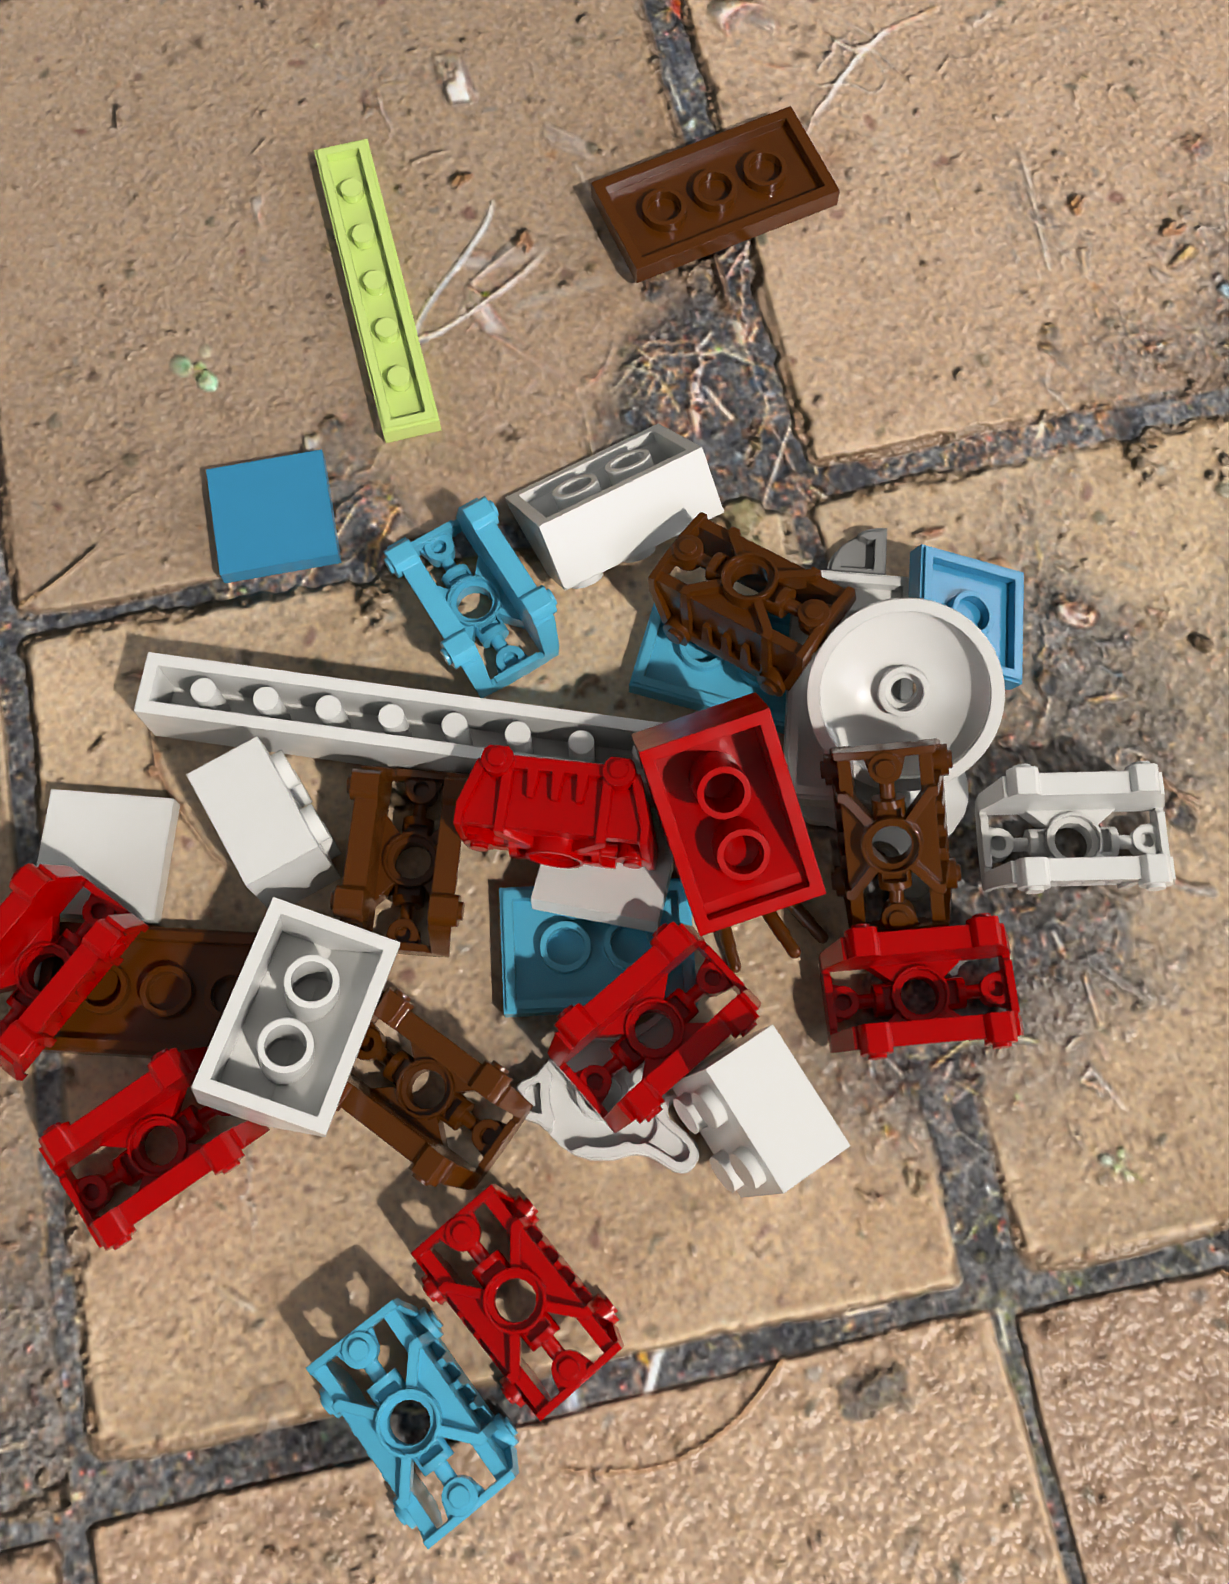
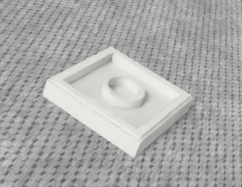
[37,789,180,925]
[531,807,674,933]

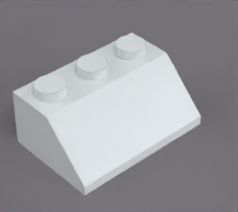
[505,423,724,591]
[191,897,401,1137]

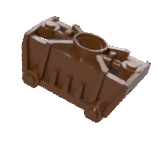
[648,512,856,697]
[820,738,961,932]
[330,766,470,958]
[336,987,534,1190]

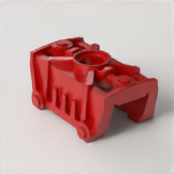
[453,744,659,871]
[0,863,149,1081]
[818,913,1024,1060]
[547,921,761,1133]
[38,1046,270,1251]
[410,1184,624,1422]

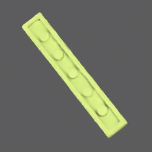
[314,139,442,443]

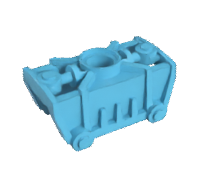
[383,496,560,698]
[306,1298,519,1549]

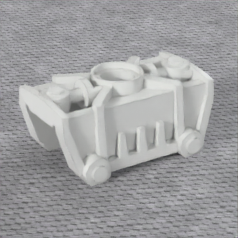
[974,761,1176,894]

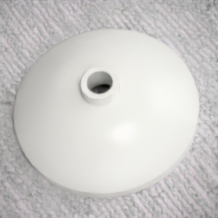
[807,597,1005,792]

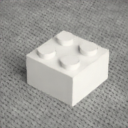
[186,736,341,908]
[672,1024,851,1198]

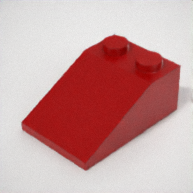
[631,692,827,936]

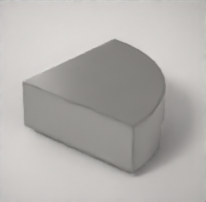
[827,528,887,575]

